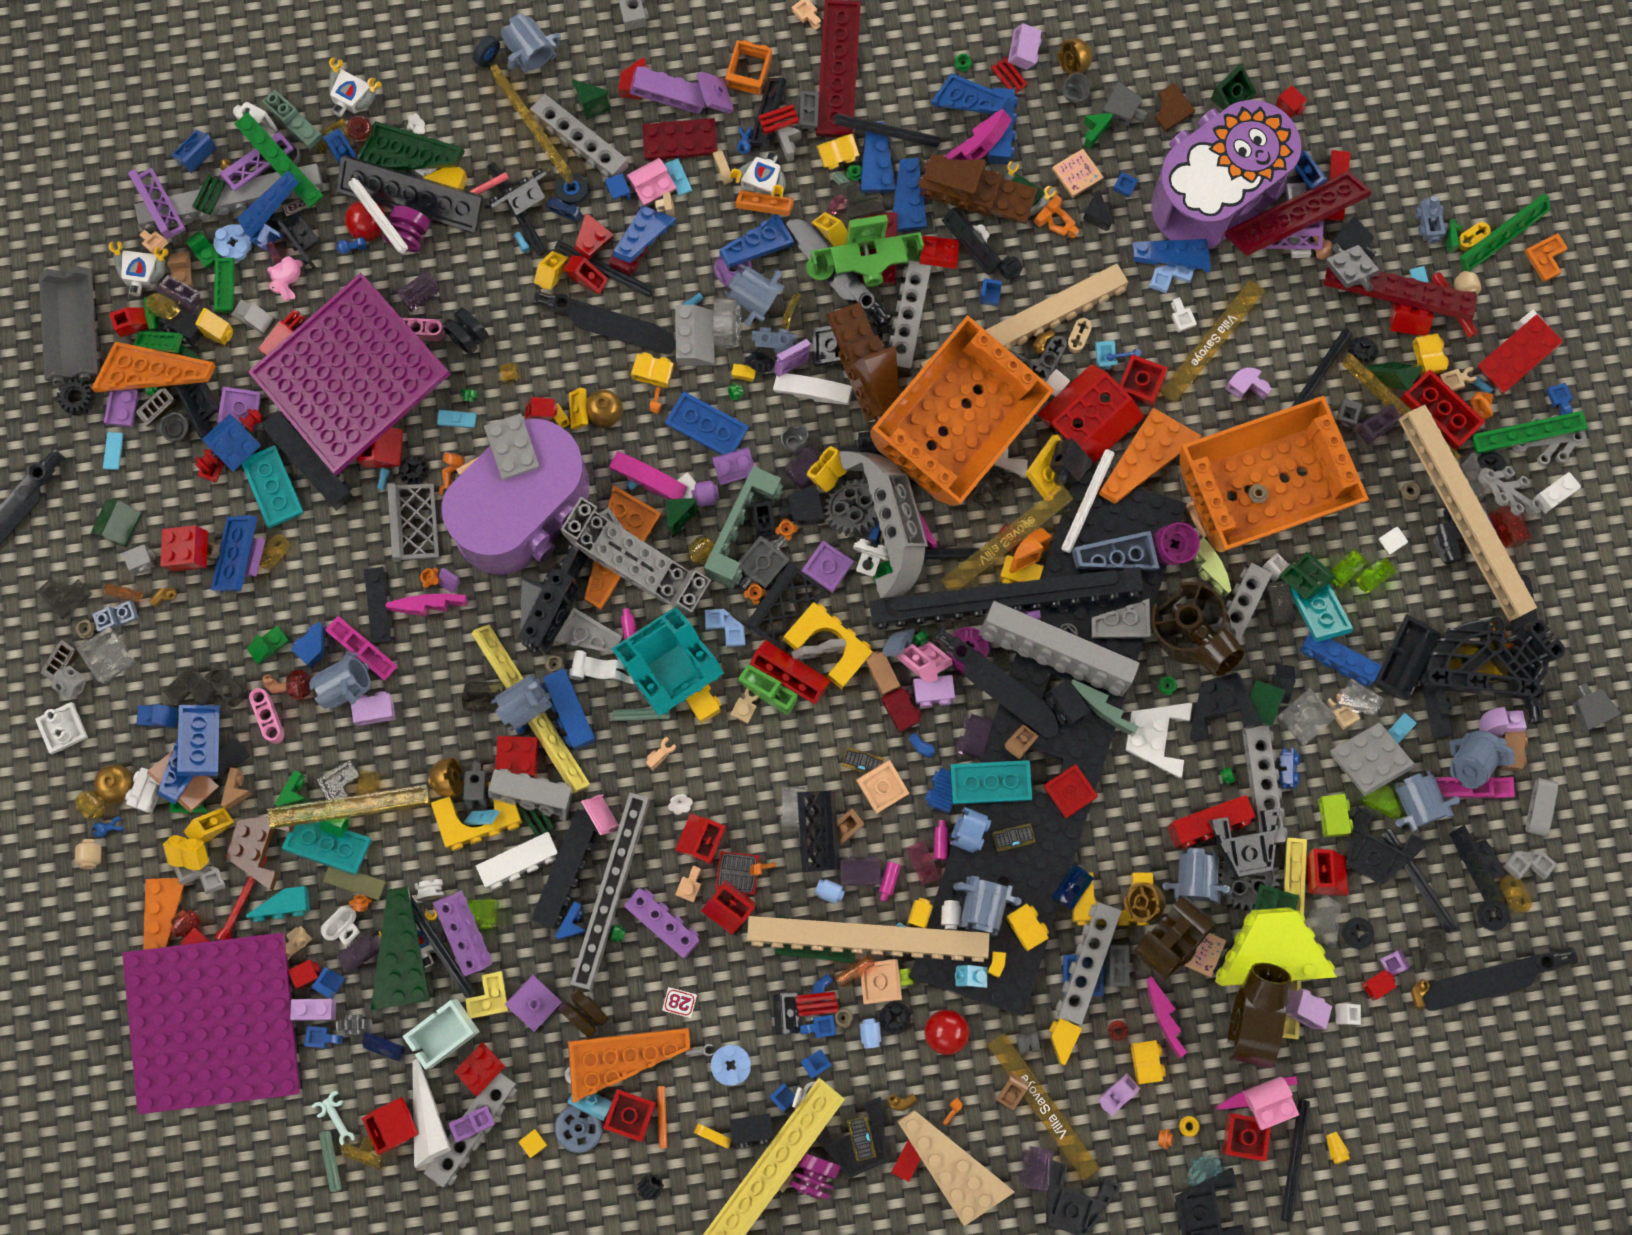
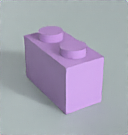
[1008,23,1042,70]
[913,675,955,708]
[351,692,396,726]
[1286,989,1332,1029]
[290,999,336,1021]

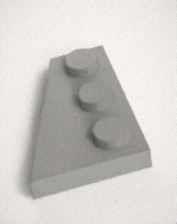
[1091,599,1151,639]
[554,608,624,654]

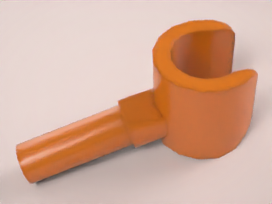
[650,387,662,414]
[750,862,776,875]
[942,1098,963,1126]

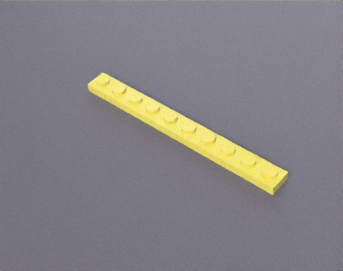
[471,625,590,794]
[1282,838,1307,1039]

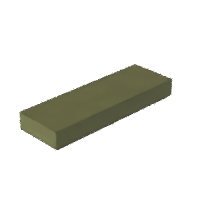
[323,867,387,901]

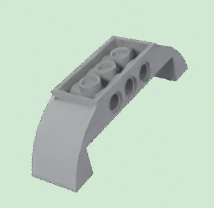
[839,451,928,598]
[561,497,711,613]

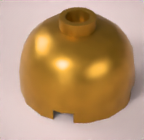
[1057,38,1092,76]
[586,389,623,429]
[428,758,464,797]
[94,764,135,804]
[1124,882,1166,923]

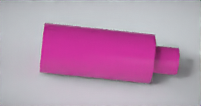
[620,608,637,640]
[934,820,949,860]
[879,861,901,902]

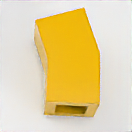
[731,364,756,382]
[553,403,570,428]
[987,952,1006,978]

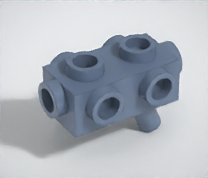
[1415,196,1447,244]
[751,327,797,353]

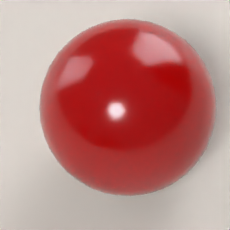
[345,200,387,241]
[924,1009,969,1055]

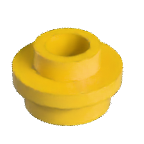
[1179,1116,1200,1137]

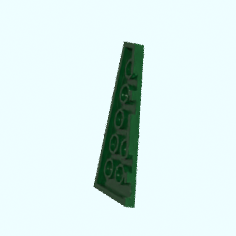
[356,121,465,170]
[370,886,431,1010]

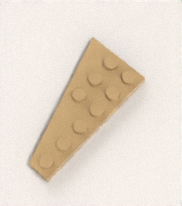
[897,1110,1015,1226]

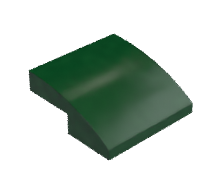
[1279,552,1336,600]
[1254,885,1299,910]

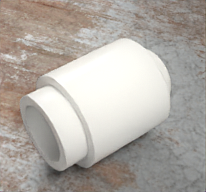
[941,900,962,931]

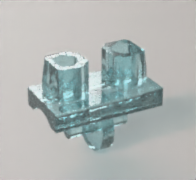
[1186,1155,1224,1187]

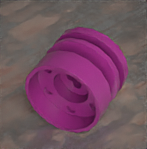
[382,206,430,253]
[1152,523,1200,566]
[947,627,989,674]
[789,1153,841,1200]

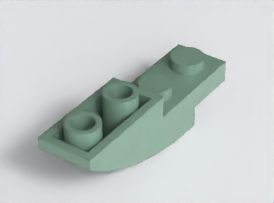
[261,90,323,149]

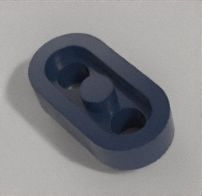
[546,197,582,222]

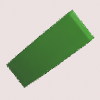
[738,664,798,715]

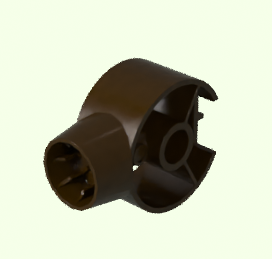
[1151,582,1245,678]
[1133,895,1216,981]
[1227,962,1291,1069]

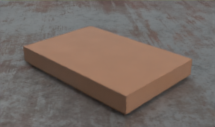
[147,750,219,813]

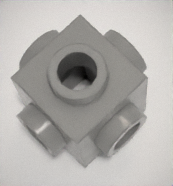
[52,665,87,700]

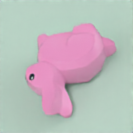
[267,256,304,301]

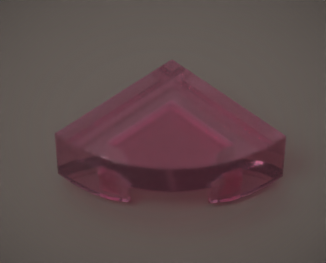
[827,193,848,215]
[266,242,282,264]

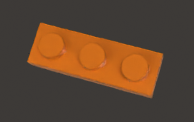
[735,190,794,216]

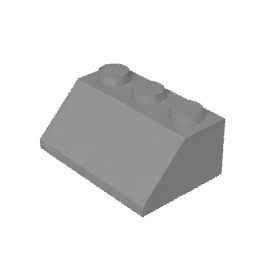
[675,305,715,366]

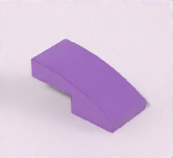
[448,1105,495,1143]

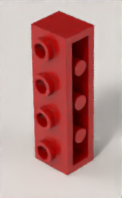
[750,640,831,704]

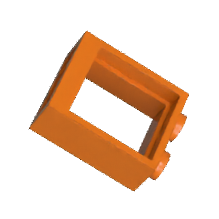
[725,40,772,96]

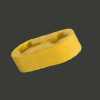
[1458,222,1491,251]
[694,1123,732,1149]

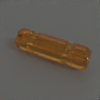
[104,584,142,602]

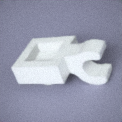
[1171,297,1197,333]

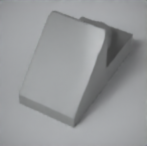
[774,122,801,162]
[231,300,274,334]

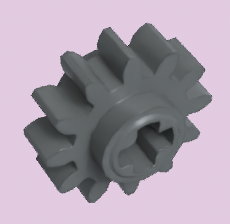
[336,1014,372,1036]

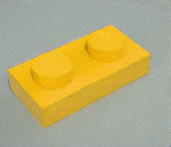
[569,388,588,430]

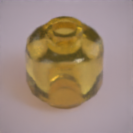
[688,536,715,564]
[74,790,105,819]

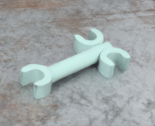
[311,1091,356,1146]

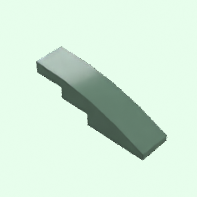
[1071,680,1139,737]

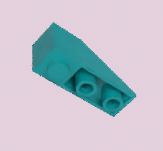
[246,886,310,922]

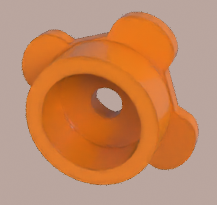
[775,518,798,541]
[420,568,439,588]
[744,582,767,605]
[349,895,372,912]
[1158,1128,1173,1150]

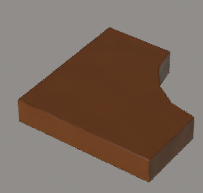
[1155,83,1196,132]

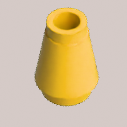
[1326,1132,1350,1164]

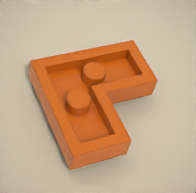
[1524,233,1568,283]

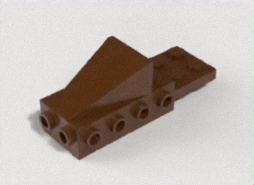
[918,154,1038,224]
[826,302,902,422]

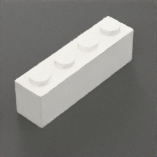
[476,832,559,890]

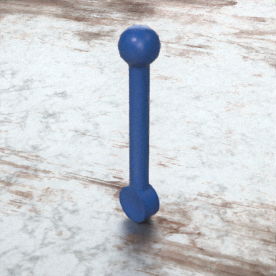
[1106,349,1141,361]

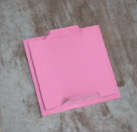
[581,794,620,835]

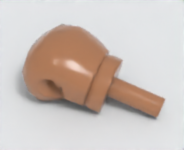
[1312,236,1333,260]

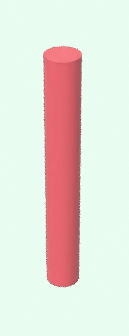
[469,172,509,194]

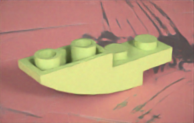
[1193,537,1231,597]

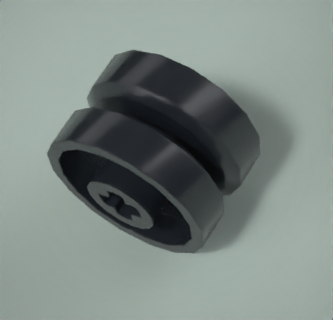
[441,307,489,355]

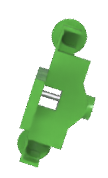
[806,215,924,287]

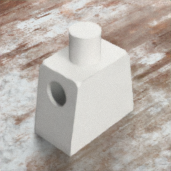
[233,102,278,137]

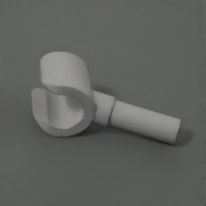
[685,1044,714,1057]

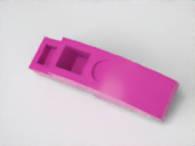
[945,109,1012,160]

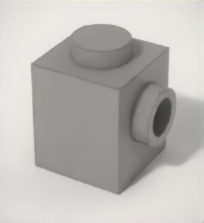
[122,545,156,575]

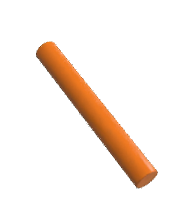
[657,1086,667,1149]

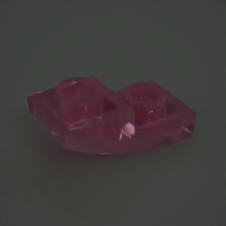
[905,840,940,885]

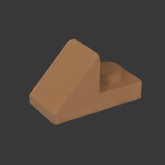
[167,252,193,290]
[1005,724,1039,759]
[221,767,253,809]
[837,809,864,846]
[996,1073,1029,1110]

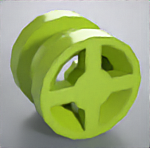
[899,968,913,987]

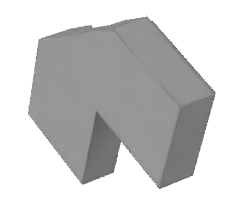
[792,639,846,659]
[1503,851,1557,880]
[174,865,225,894]

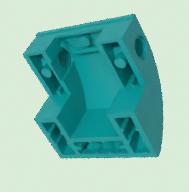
[611,607,724,716]

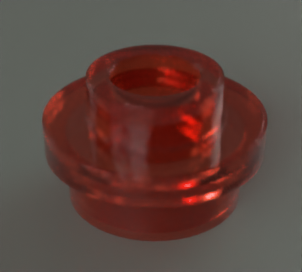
[1108,1020,1128,1041]

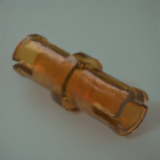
[835,954,875,986]

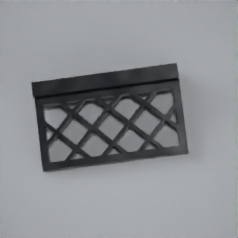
[744,562,827,651]
[797,790,840,873]

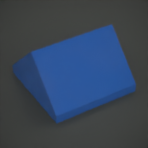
[170,130,217,174]

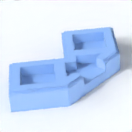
[1149,265,1195,293]
[704,609,745,648]

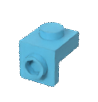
[1095,340,1118,369]
[955,965,988,988]

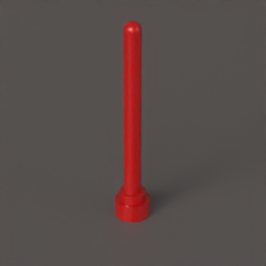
[214,856,267,940]

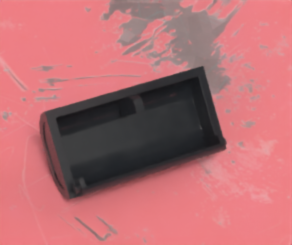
[1374,614,1441,700]

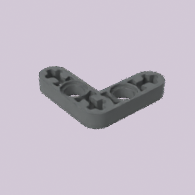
[1009,336,1067,382]

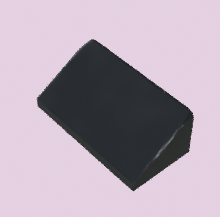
[216,738,251,779]
[773,993,800,1035]

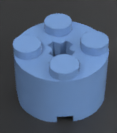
[950,807,991,853]

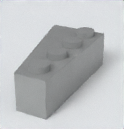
[488,769,572,821]

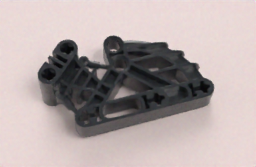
[1422,617,1565,700]

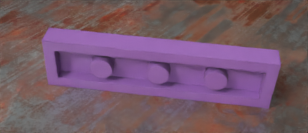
[220,132,294,192]
[128,168,186,240]
[1263,220,1324,249]

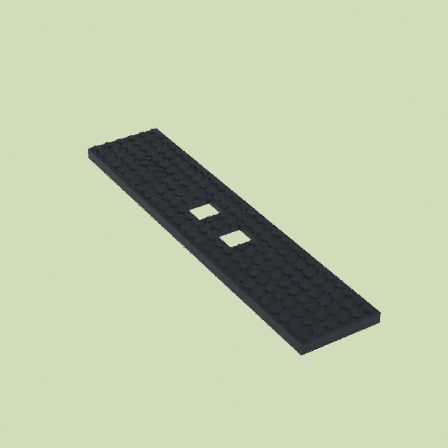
[909,471,1187,1017]

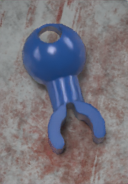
[737,126,753,154]
[336,238,367,254]
[91,817,124,838]

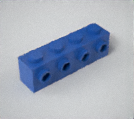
[1299,632,1382,687]

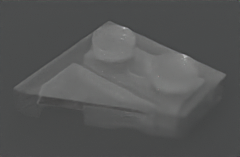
[1460,452,1491,502]
[1335,679,1384,716]
[1304,895,1341,949]

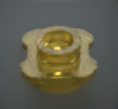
[499,363,519,382]

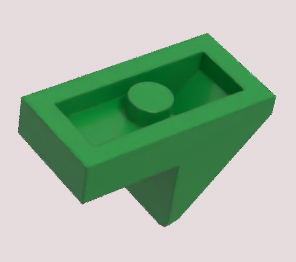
[1083,113,1114,150]
[185,230,221,269]
[247,626,290,665]
[275,770,308,809]

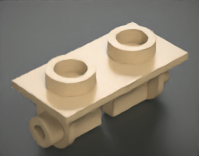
[285,926,312,960]

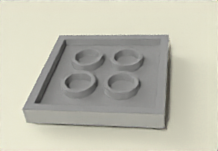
[1330,722,1415,796]

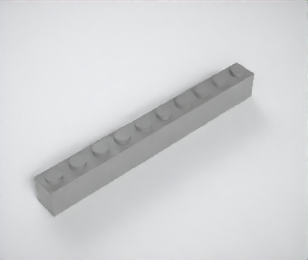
[134,163,324,232]
[570,793,650,992]

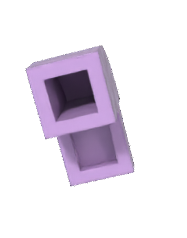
[1225,368,1272,400]
[1478,707,1527,738]
[1098,1073,1141,1116]

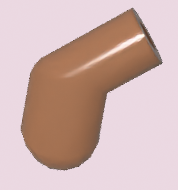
[262,675,291,694]

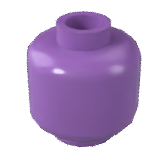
[691,481,719,507]

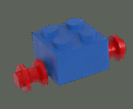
[195,408,263,473]

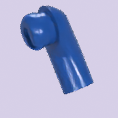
[909,733,935,758]
[812,974,833,1001]

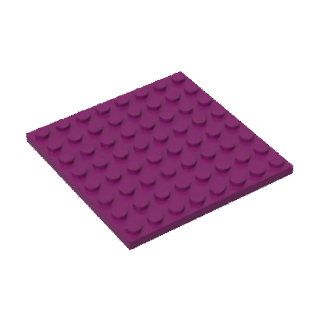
[248,273,451,475]
[122,932,301,1115]

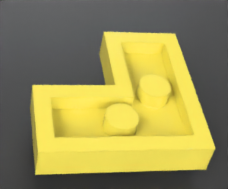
[465,971,509,1019]

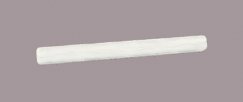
[348,178,408,254]
[1061,449,1114,553]

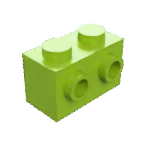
[1318,794,1353,838]

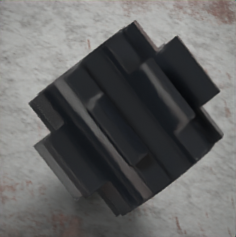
[998,256,1023,280]
[637,1174,664,1201]

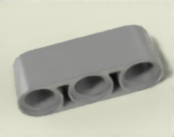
[1525,777,1558,837]

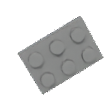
[484,413,540,481]

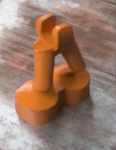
[1033,195,1079,239]
[439,452,465,496]

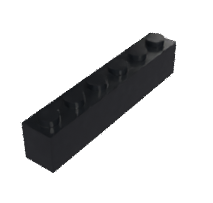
[261,411,354,511]
[531,809,599,930]

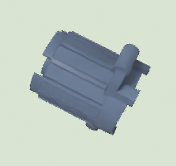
[501,13,561,73]
[724,264,784,326]
[310,651,371,709]
[491,674,552,731]
[1449,731,1515,789]
[1395,770,1460,832]
[1163,848,1233,904]
[953,876,1021,936]

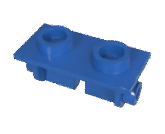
[1279,748,1300,790]

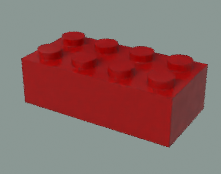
[1477,314,1563,396]
[1399,369,1486,453]
[1167,795,1255,850]

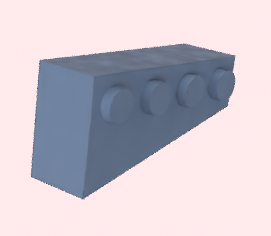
[1072,531,1159,571]

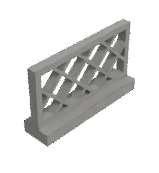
[387,484,439,563]

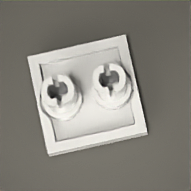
[35,702,88,754]

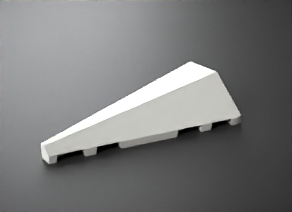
[413,1059,452,1168]

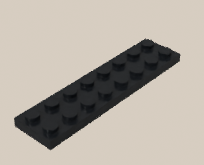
[336,155,483,233]

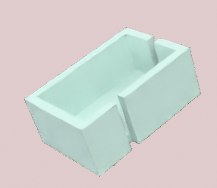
[402,999,480,1070]

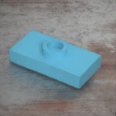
[568,1093,612,1121]

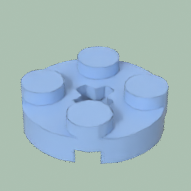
[214,224,253,262]
[711,1045,751,1086]

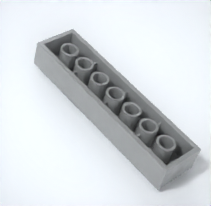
[978,601,1140,696]

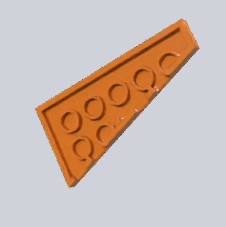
[91,342,216,392]
[1099,408,1202,504]
[584,485,662,610]
[568,1028,690,1103]

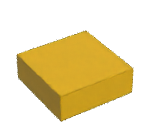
[519,1129,547,1158]

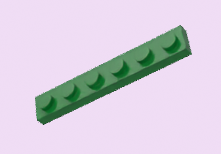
[234,112,324,209]
[1460,194,1551,272]
[1471,411,1588,454]

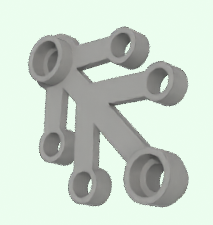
[1512,415,1587,466]
[1478,466,1542,516]

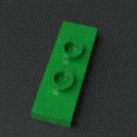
[214,257,235,313]
[134,331,183,353]

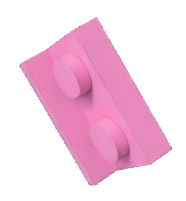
[626,158,676,206]
[897,641,953,682]
[1242,1077,1299,1130]

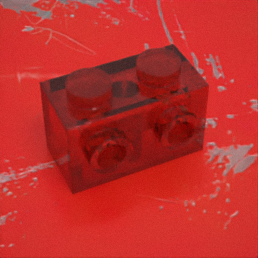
[1488,505,1532,549]

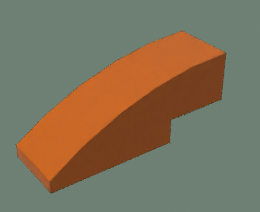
[1009,527,1052,574]

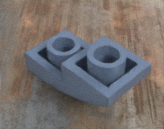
[92,600,139,632]
[882,629,915,657]

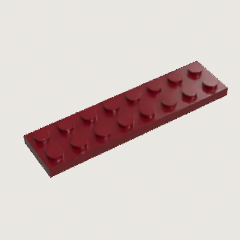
[816,0,861,137]
[1225,171,1371,256]
[1323,266,1477,321]

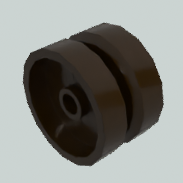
[558,988,610,1039]

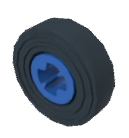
[472,36,500,67]
[555,172,588,205]

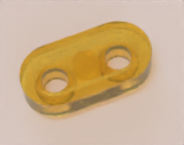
[146,293,179,319]
[259,535,290,569]
[1500,874,1532,913]

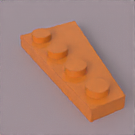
[143,878,186,950]

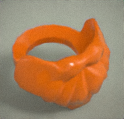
[1470,391,1493,420]

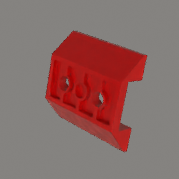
[1037,364,1144,466]

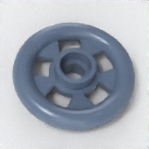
[555,1105,603,1153]

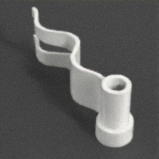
[568,650,634,684]

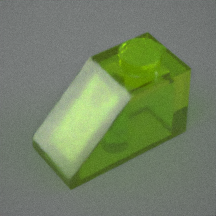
[1331,549,1368,588]
[1355,557,1398,594]
[1359,784,1401,820]
[467,899,498,929]

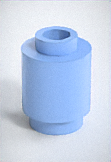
[814,879,845,905]
[859,1018,881,1048]

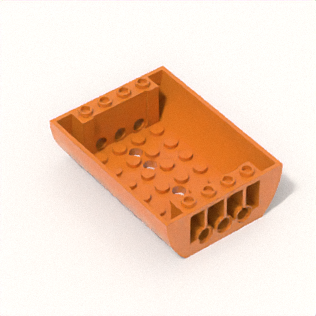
[871,315,1054,505]
[1180,396,1369,552]

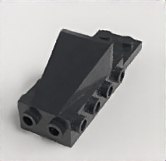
[518,543,588,656]

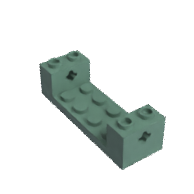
[704,466,783,589]

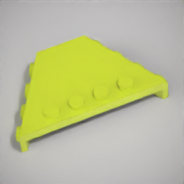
[1215,907,1337,986]

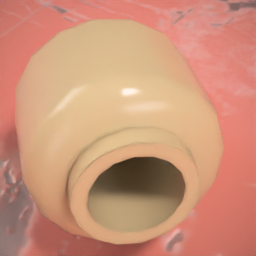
[1454,271,1481,296]
[75,839,101,869]

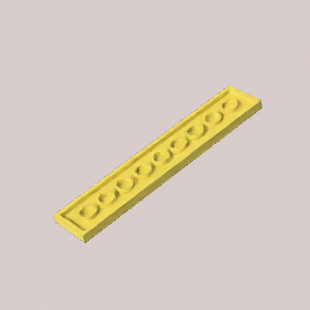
[703,1078,845,1235]

